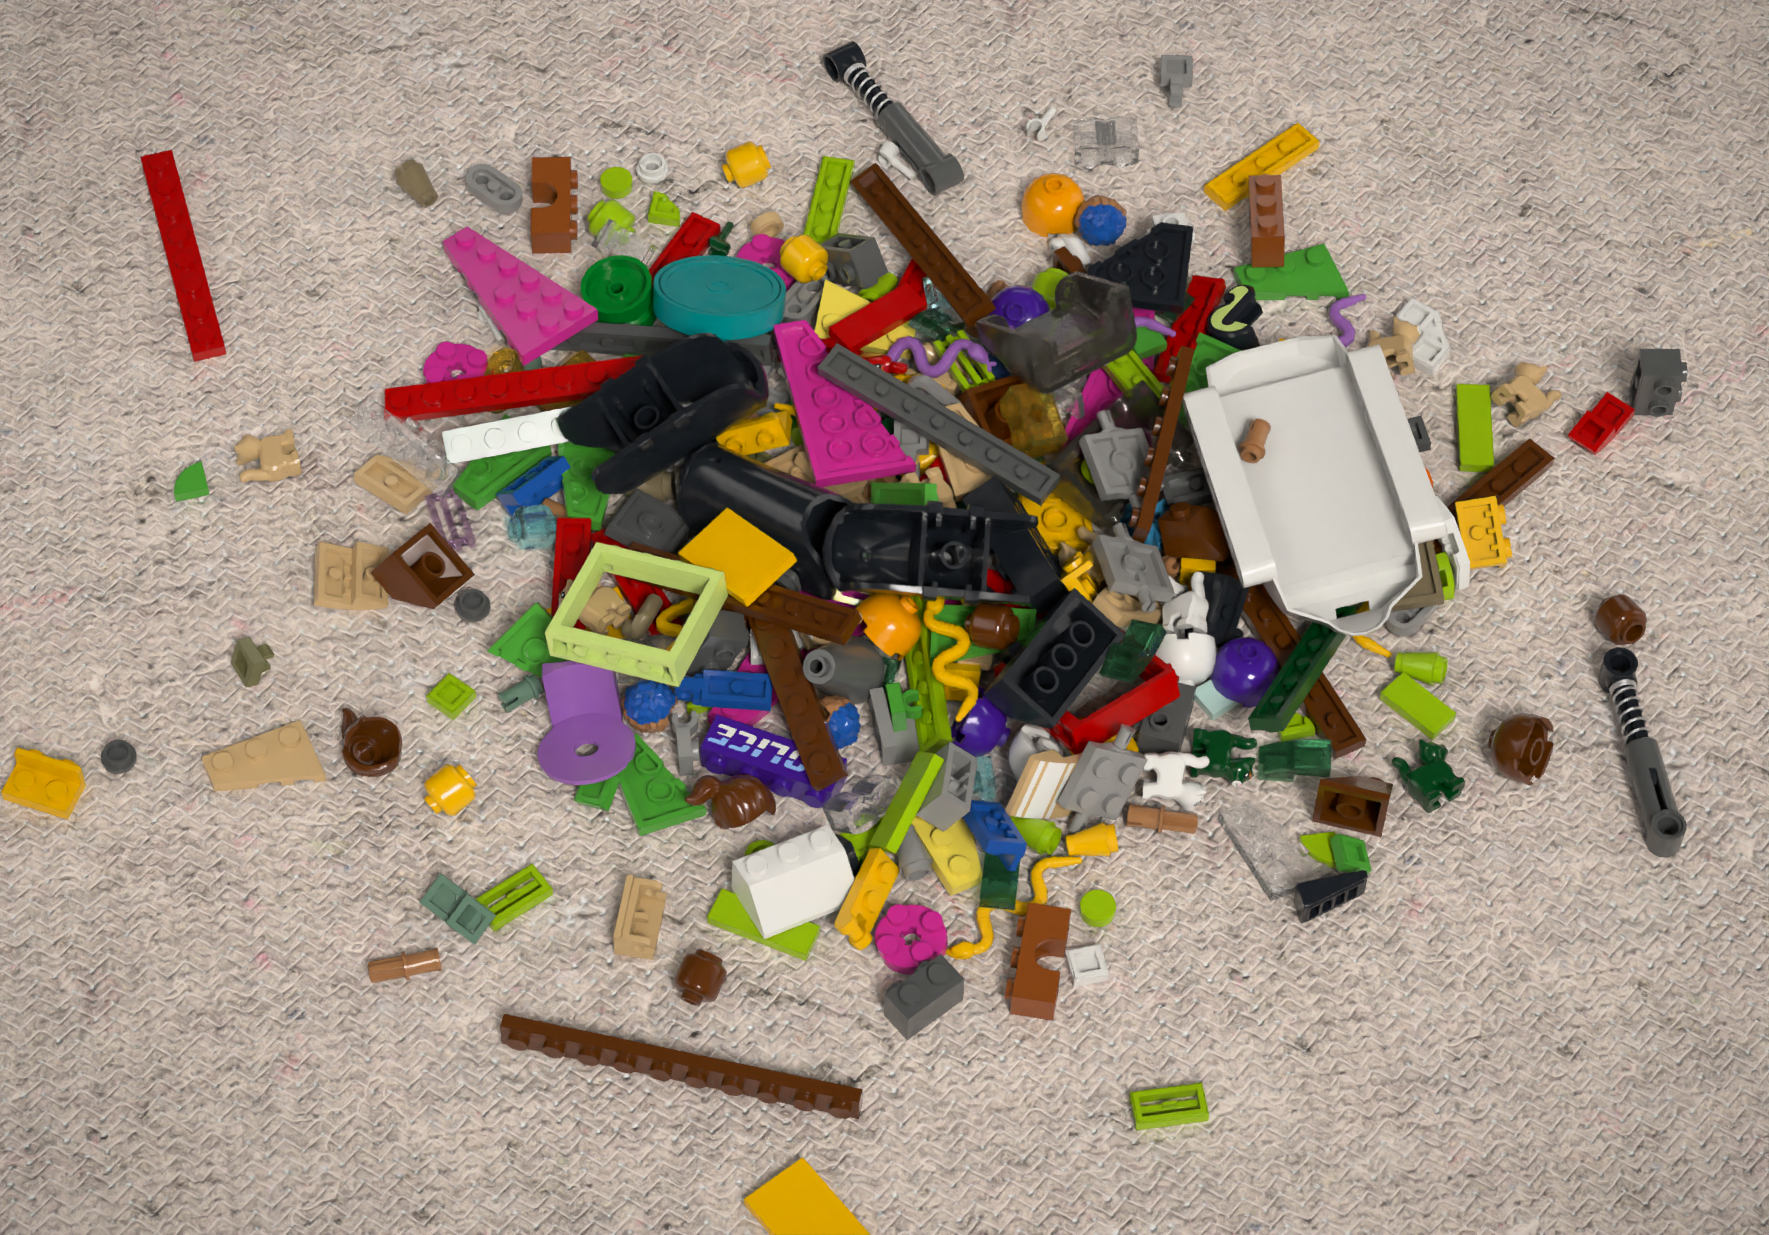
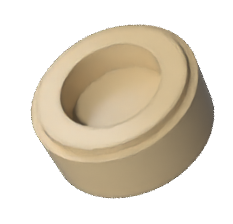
[750,212,784,237]

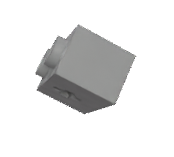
[916,742,978,832]

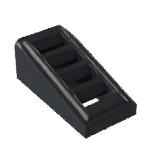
[1294,870,1368,923]

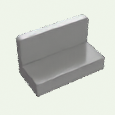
[869,687,920,766]

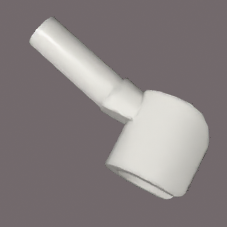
[1026,107,1056,141]
[878,141,916,180]
[478,304,506,343]

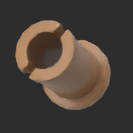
[1239,418,1271,463]

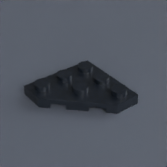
[1084,222,1194,314]

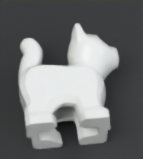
[1158,572,1209,639]
[1142,751,1210,811]

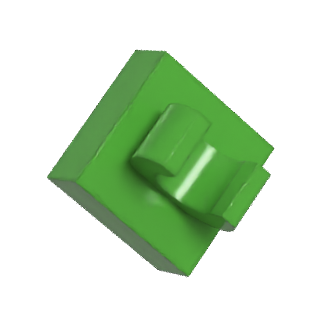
[886,682,923,732]

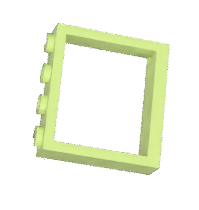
[545,542,728,687]

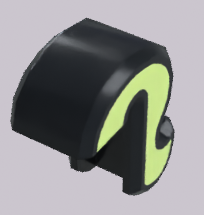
[1206,285,1263,351]

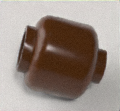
[1595,594,1647,645]
[965,603,1020,650]
[674,949,727,1007]

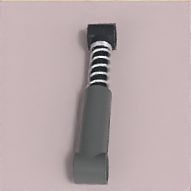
[823,40,964,196]
[1598,647,1687,858]

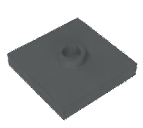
[604,488,690,554]

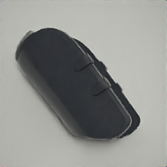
[559,333,769,494]
[676,442,856,600]
[822,501,1038,606]

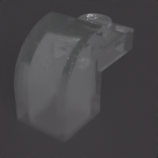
[591,218,657,266]

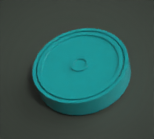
[652,255,786,340]

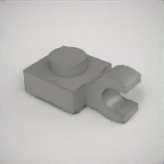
[1160,55,1193,108]
[894,420,929,479]
[671,711,700,776]

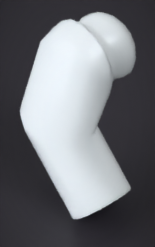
[1049,233,1092,269]

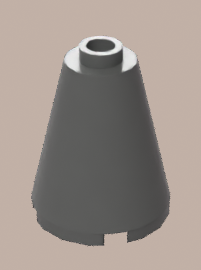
[803,635,884,704]

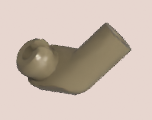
[621,594,663,641]

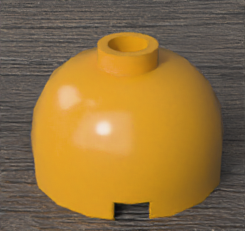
[1021,173,1085,237]
[855,593,921,660]

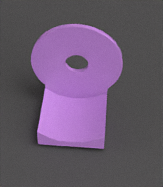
[537,661,636,785]

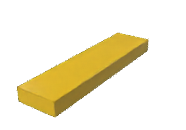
[1204,122,1320,211]

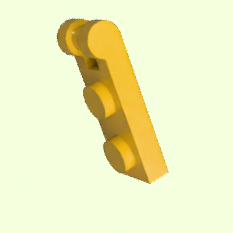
[834,848,899,950]

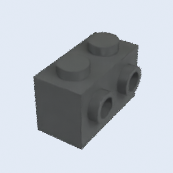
[820,233,888,289]
[1629,349,1687,417]
[685,610,749,676]
[1132,683,1196,754]
[884,954,964,1040]

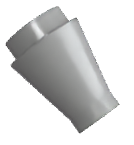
[897,825,933,881]

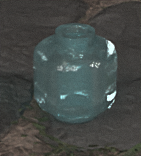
[508,505,559,550]

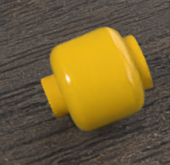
[722,141,772,188]
[780,235,828,284]
[423,764,477,816]

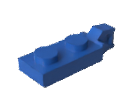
[675,669,773,711]

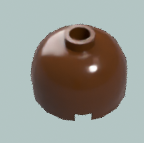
[1488,713,1554,785]

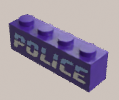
[700,714,847,811]

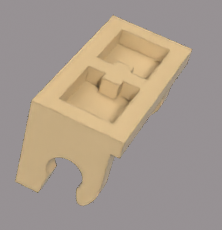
[613,874,667,960]

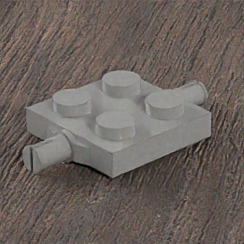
[1079,410,1164,509]
[1093,523,1175,613]
[1057,724,1148,834]

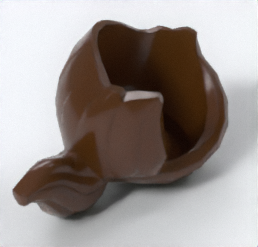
[341,708,402,777]
[685,774,776,830]

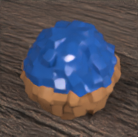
[1075,195,1127,246]
[621,680,678,733]
[819,695,861,749]

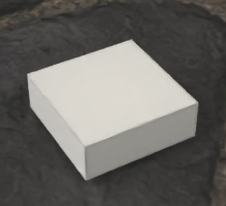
[1065,944,1109,987]

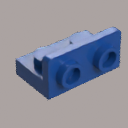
[496,456,571,521]
[962,800,1027,871]

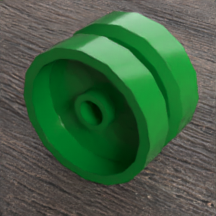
[580,255,657,326]

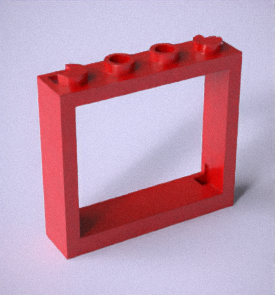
[993,627,1180,755]

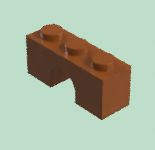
[531,157,578,254]
[1249,174,1285,268]
[1005,902,1071,1021]

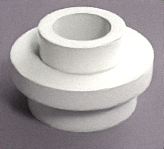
[636,153,669,183]

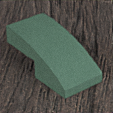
[419,873,497,945]

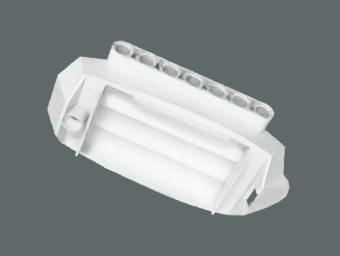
[1182,335,1446,636]

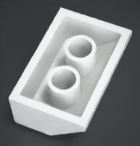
[731,825,855,939]

